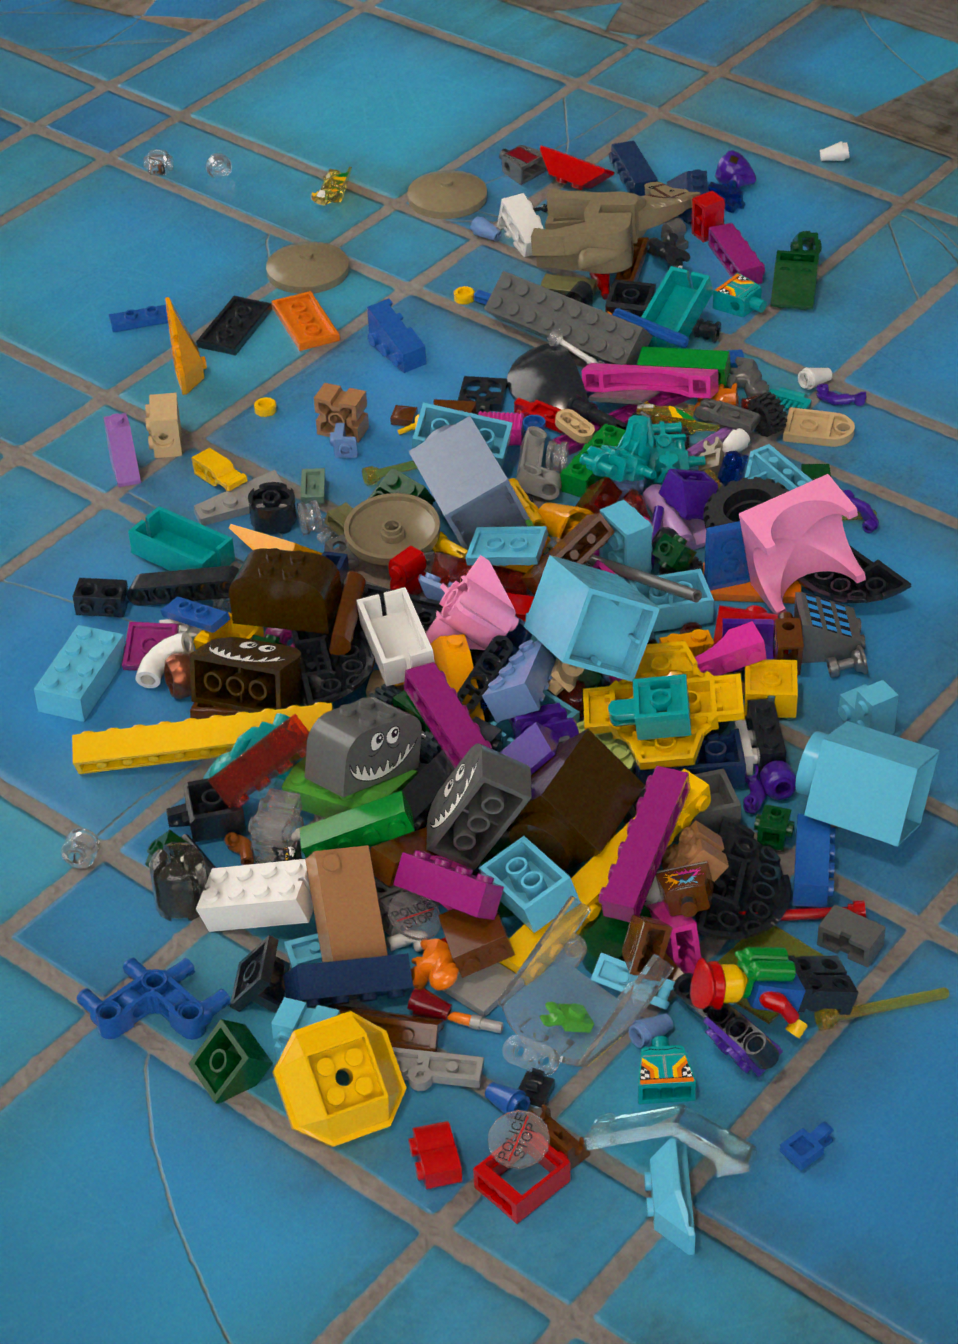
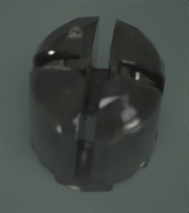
[149,842,207,921]

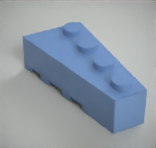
[482,640,555,722]

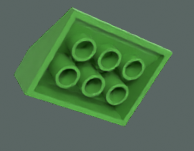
[281,757,418,818]

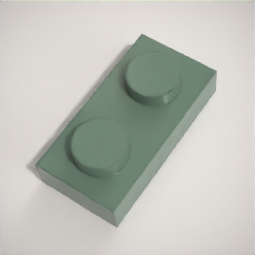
[301,468,325,505]

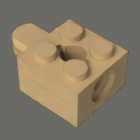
[145,393,182,458]

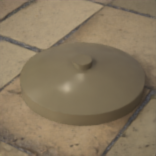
[407,170,487,219]
[266,242,349,294]
[344,493,440,566]

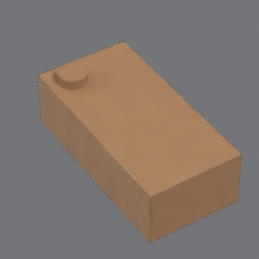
[305,846,388,962]

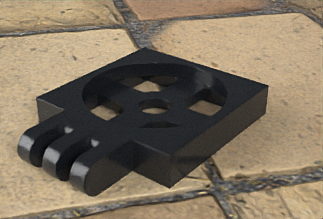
[458,376,508,415]

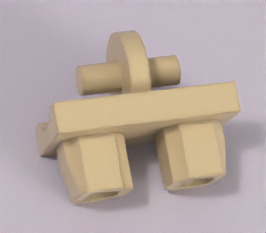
[548,658,584,696]

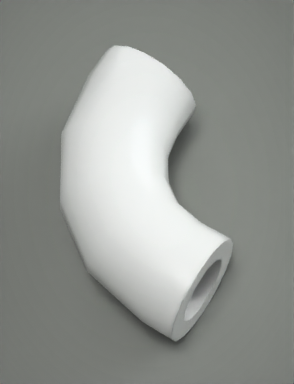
[135,632,194,688]

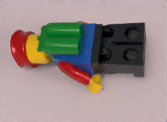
[690,947,859,1039]

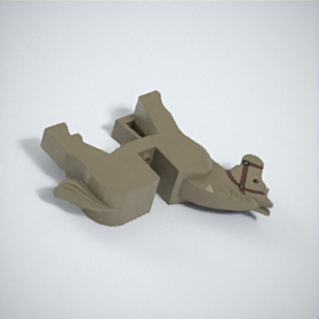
[531,182,700,274]

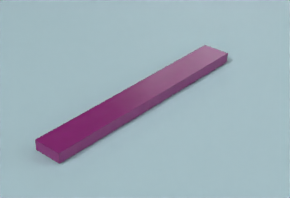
[552,391,693,457]

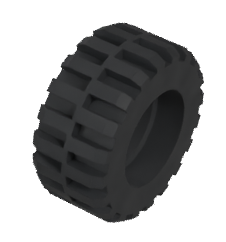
[703,477,789,529]

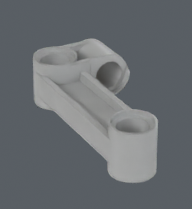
[516,426,561,500]

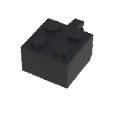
[605,279,656,317]
[166,774,246,842]

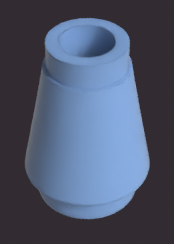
[470,216,502,242]
[628,1014,673,1048]

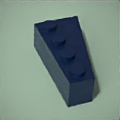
[636,728,746,789]

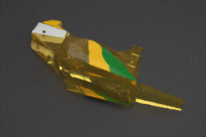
[311,167,352,206]
[637,401,720,434]

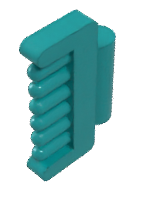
[769,387,811,409]

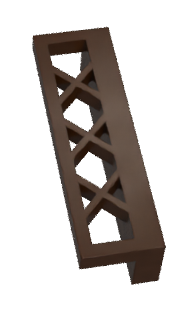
[327,1004,444,1052]

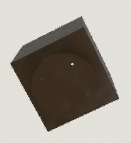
[507,729,645,871]

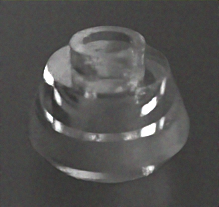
[205,153,232,178]

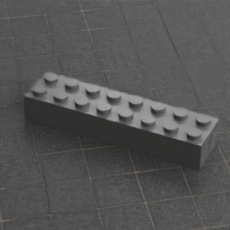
[484,271,653,365]

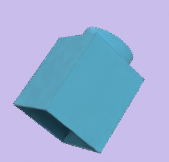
[796,721,940,846]

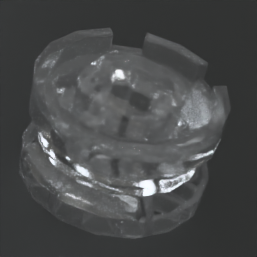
[546,441,569,474]
[297,500,323,536]

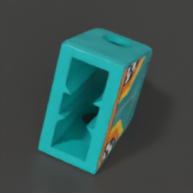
[713,273,767,317]
[638,1036,696,1104]

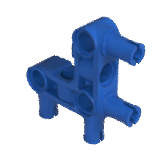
[77,957,231,1040]

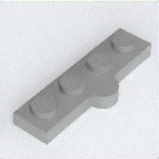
[392,1047,484,1091]

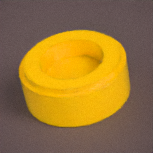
[454,286,475,305]
[254,397,277,417]

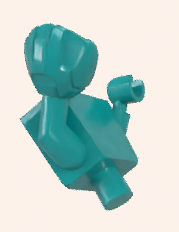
[209,713,305,781]

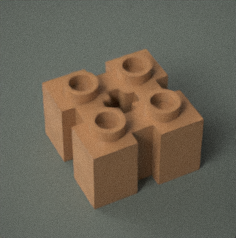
[314,383,369,443]
[661,821,729,882]

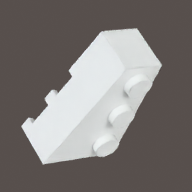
[497,193,544,257]

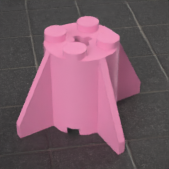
[426,555,519,652]

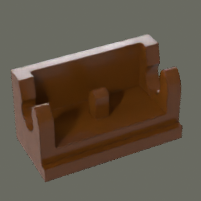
[526,1104,590,1170]

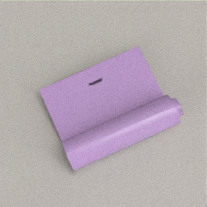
[643,484,706,550]

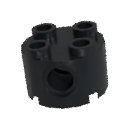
[248,482,297,534]

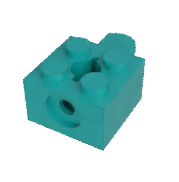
[608,674,692,740]

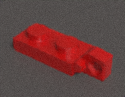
[514,398,563,433]

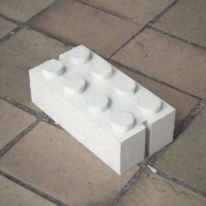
[357,587,435,687]
[196,859,314,932]

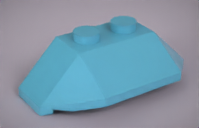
[745,444,813,491]
[644,1132,695,1255]

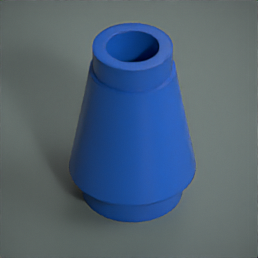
[485,1082,530,1119]

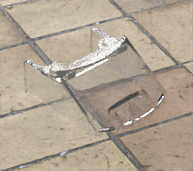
[498,895,674,1067]

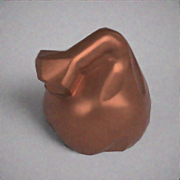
[164,652,191,699]

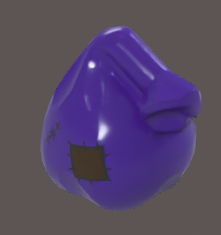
[715,150,756,189]

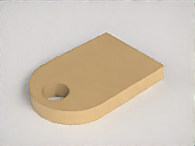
[783,407,855,447]

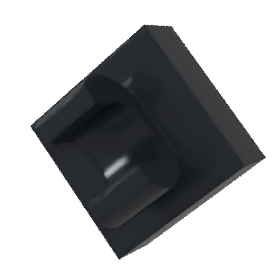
[518,1068,555,1108]

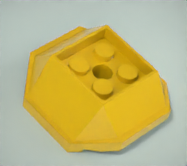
[272,1011,406,1147]

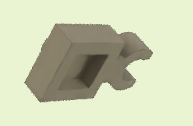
[698,437,725,475]

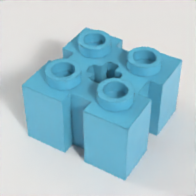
[271,997,340,1062]

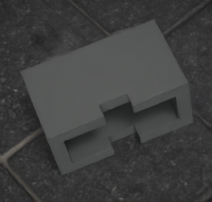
[817,905,886,968]

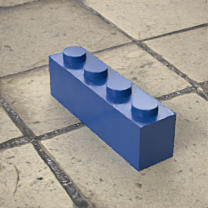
[793,814,836,908]

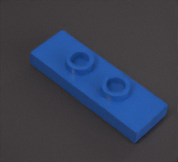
[109,305,168,332]
[161,596,230,633]

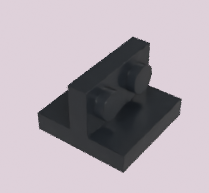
[230,935,290,1013]

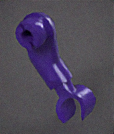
[816,384,867,406]
[843,490,879,533]
[743,765,766,814]

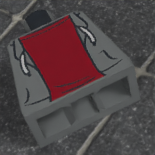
[499,145,547,185]

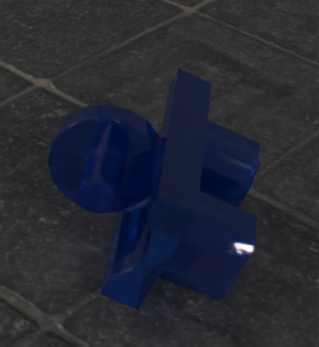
[708,180,746,213]
[717,451,749,487]

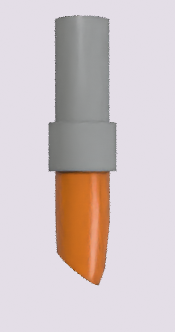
[447,1012,504,1034]

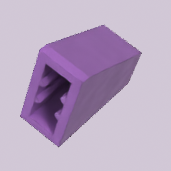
[103,413,141,488]

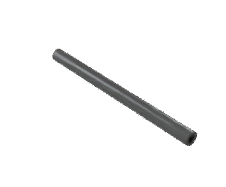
[586,554,702,603]

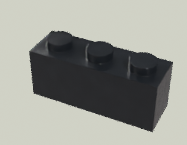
[746,698,786,776]

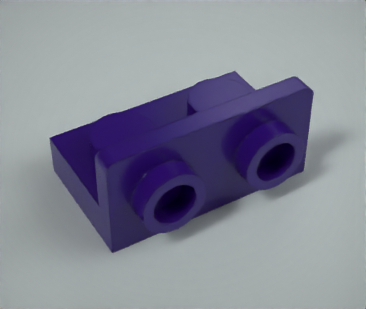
[509,703,567,739]

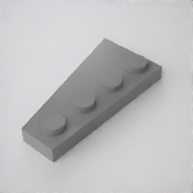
[194,470,282,526]

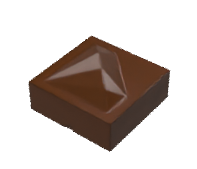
[390,405,418,426]

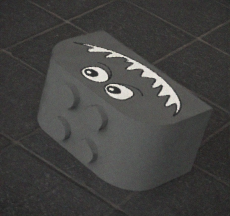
[305,697,422,797]
[426,743,531,870]

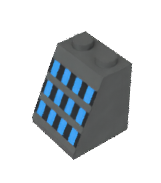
[794,592,865,663]

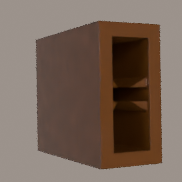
[438,909,515,978]

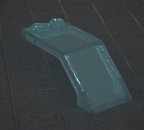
[584,1104,757,1177]

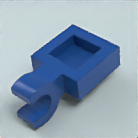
[780,1122,834,1171]

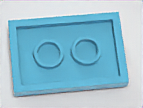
[465,526,548,566]

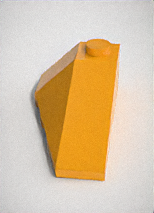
[430,634,485,721]

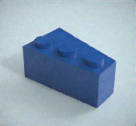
[367,298,426,373]

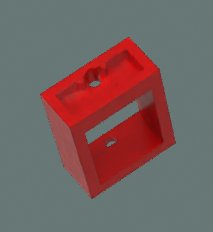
[473,1127,571,1224]

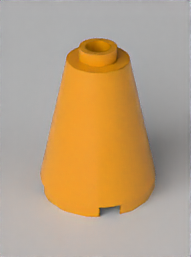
[538,502,594,543]

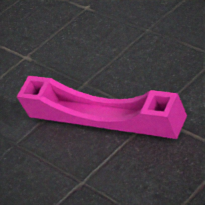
[582,363,718,398]
[609,621,767,684]

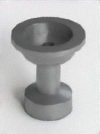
[826,645,868,678]

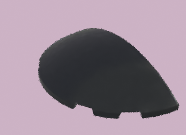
[507,342,589,410]
[797,545,911,603]
[290,620,375,706]
[695,816,791,940]

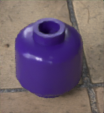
[760,760,796,800]

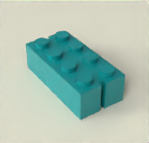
[642,266,713,349]
[128,506,235,571]

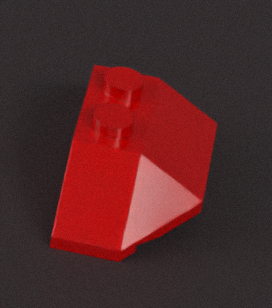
[540,145,614,190]

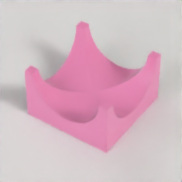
[739,474,866,614]

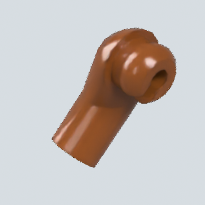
[224,832,254,865]

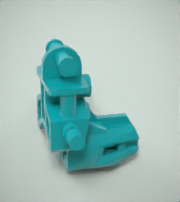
[579,415,656,482]
[644,421,705,485]

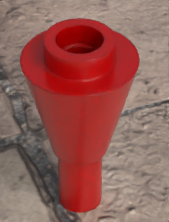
[590,272,610,300]

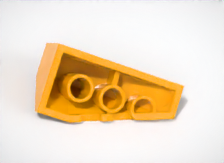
[165,297,207,395]
[229,524,322,555]

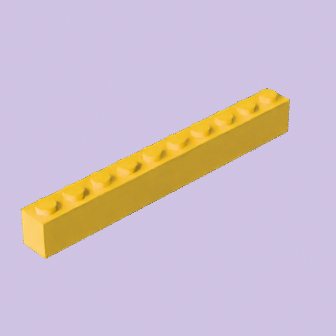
[72,702,334,774]
[499,769,711,984]

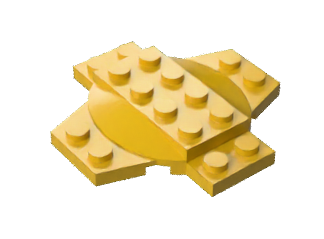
[583,641,745,770]

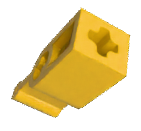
[192,448,248,491]

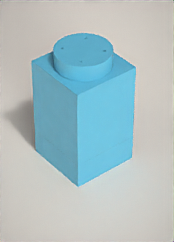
[524,555,660,682]

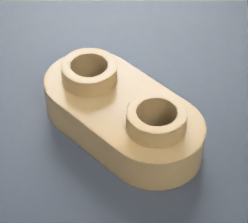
[555,409,595,443]

